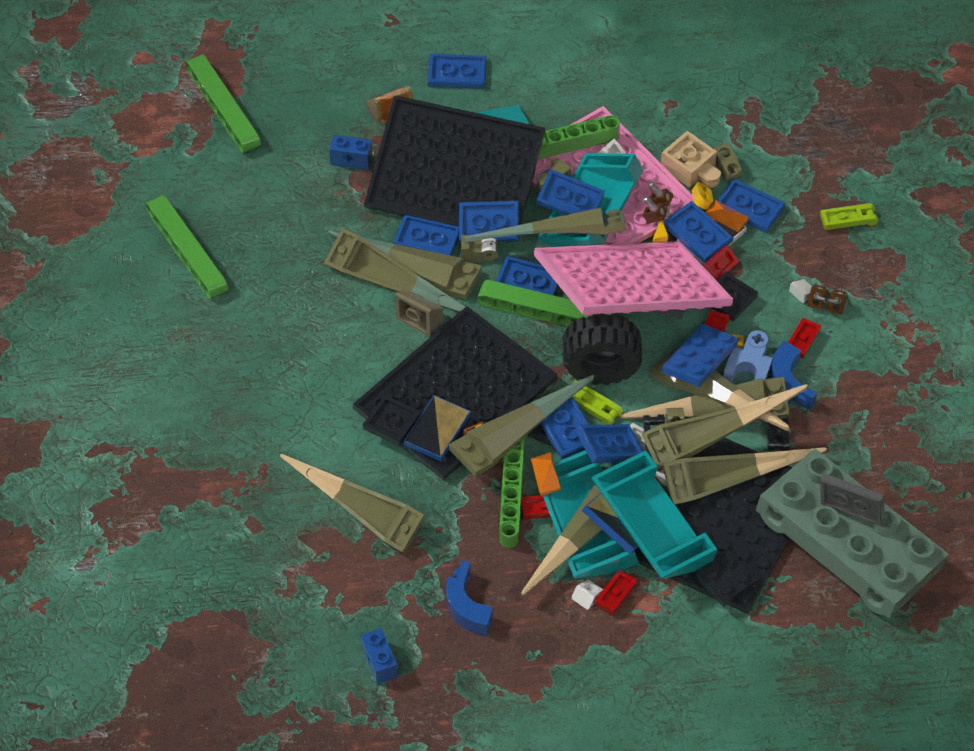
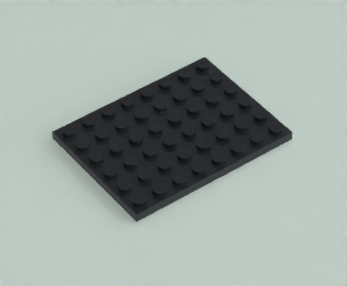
[364,95,546,227]
[353,306,558,480]
[635,438,793,614]

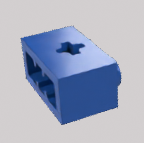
[329,135,372,170]
[361,628,398,684]

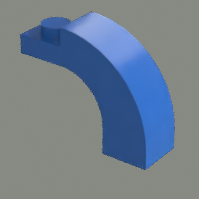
[770,341,817,410]
[446,560,493,636]

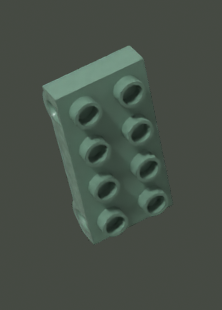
[756,448,949,618]

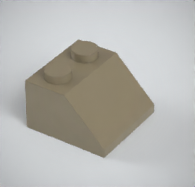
[395,291,443,337]

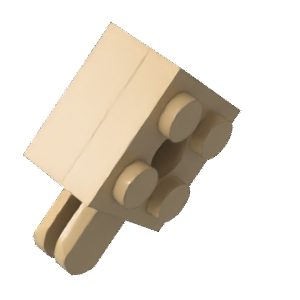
[661,131,721,188]

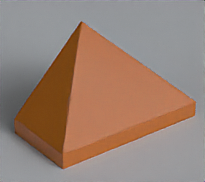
[705,200,749,232]
[531,452,562,496]

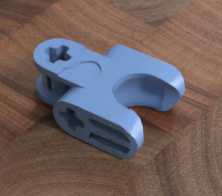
[723,330,773,382]

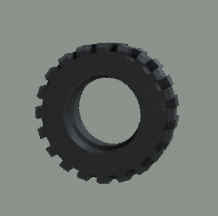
[563,313,642,385]

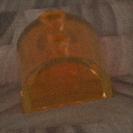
[365,85,413,124]

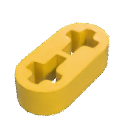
[692,182,713,210]

